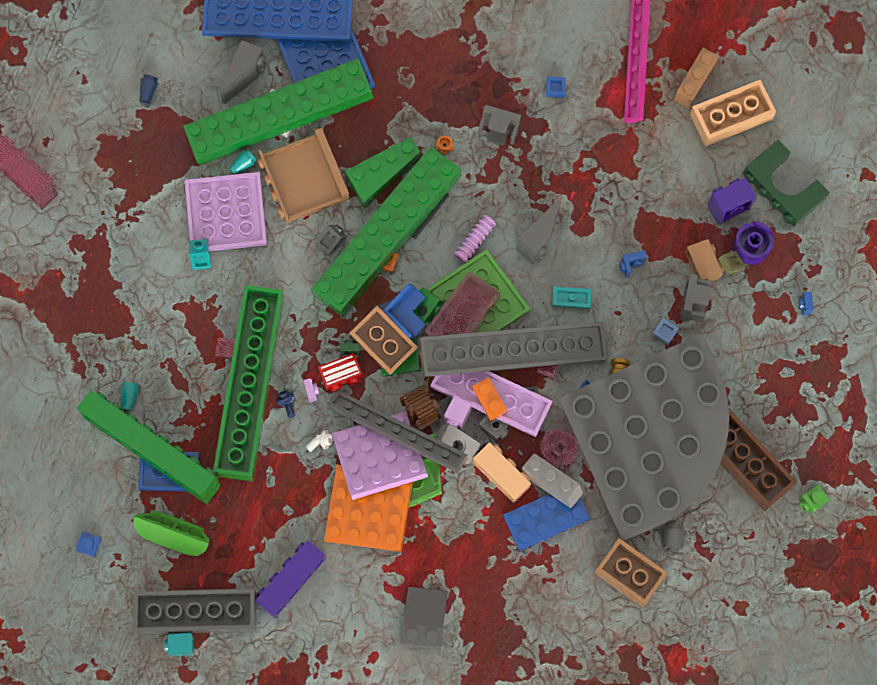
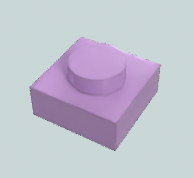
[304,378,319,403]

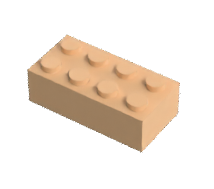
[690,80,776,147]

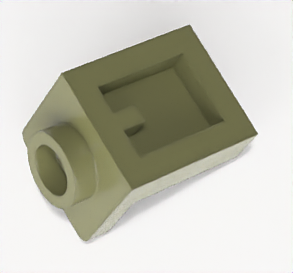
[718,251,746,276]

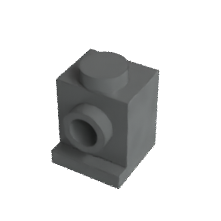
[479,415,510,442]

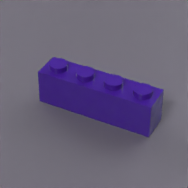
[255,540,326,618]

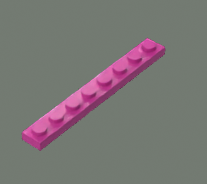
[624,0,650,124]

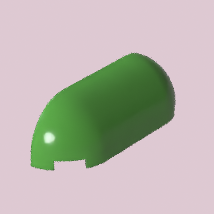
[134,510,209,556]

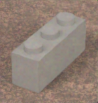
[522,453,583,508]

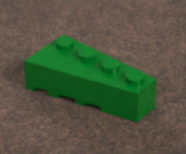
[345,137,420,209]

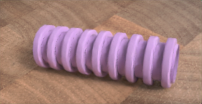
[454,215,496,263]

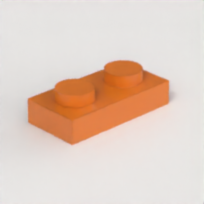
[471,377,508,421]

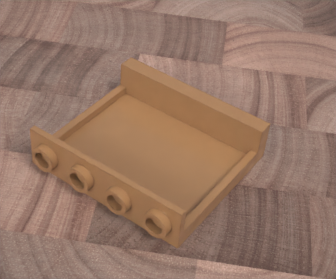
[257,128,350,223]

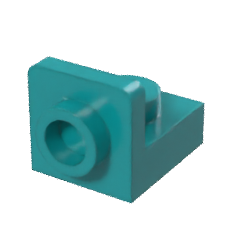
[189,239,211,270]

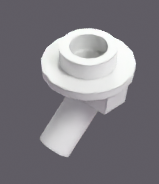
[305,430,332,452]

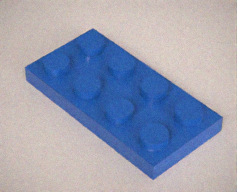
[503,494,590,551]

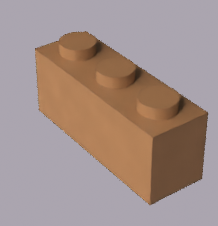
[674,48,719,109]

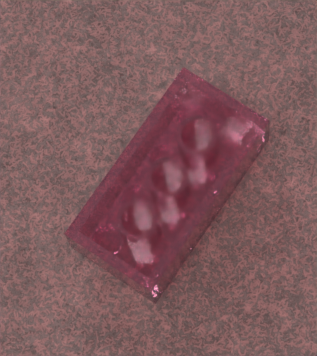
[0,134,58,210]
[424,272,500,337]

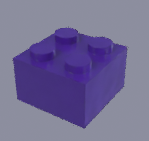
[707,178,757,225]

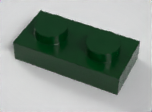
[340,340,360,355]

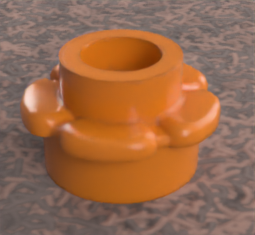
[435,136,454,154]

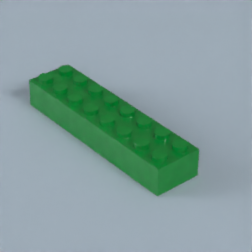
[76,390,221,504]

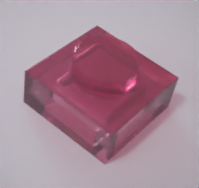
[215,337,235,360]
[535,365,558,380]

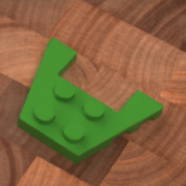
[409,433,442,508]

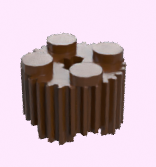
[399,385,441,430]

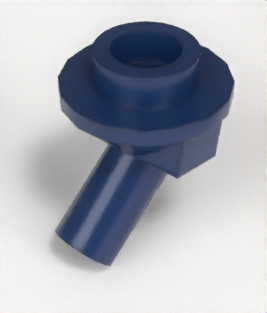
[276,390,295,418]

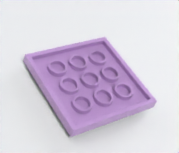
[185,172,267,252]
[332,411,428,500]

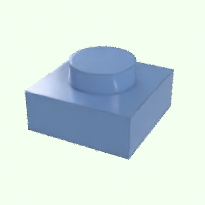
[652,318,679,345]

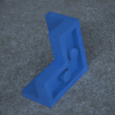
[383,283,427,339]

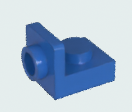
[619,251,647,278]

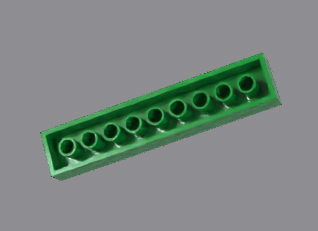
[184,58,374,166]
[311,147,461,318]
[213,285,284,482]

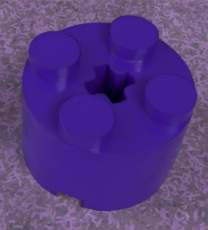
[733,222,774,265]

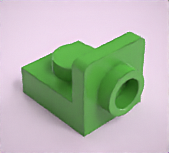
[799,484,830,514]

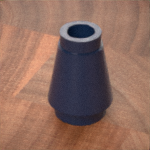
[139,74,159,103]

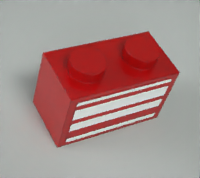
[318,353,363,392]

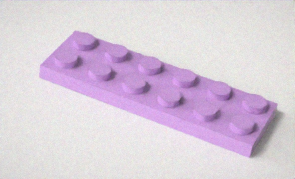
[430,371,553,437]

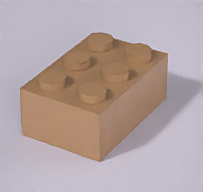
[348,306,418,375]
[594,538,668,608]

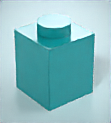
[164,633,195,657]

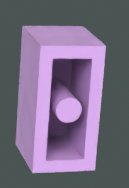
[444,395,472,431]

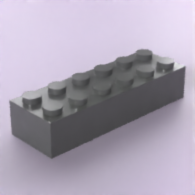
[133,589,256,635]

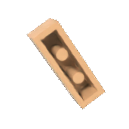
[472,442,531,503]

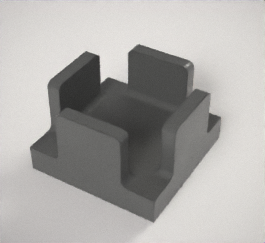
[478,105,521,146]
[679,274,712,322]

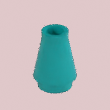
[229,149,256,175]
[120,381,139,410]

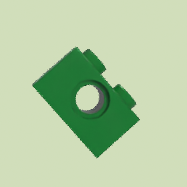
[414,287,445,333]

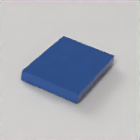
[138,452,199,492]

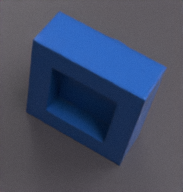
[546,76,566,97]
[798,292,813,315]
[75,531,102,557]

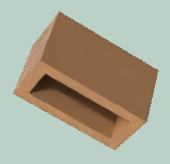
[685,239,724,281]

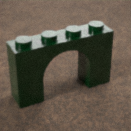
[743,140,830,226]

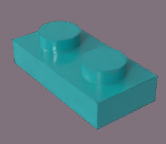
[552,286,592,309]

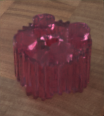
[539,428,579,471]

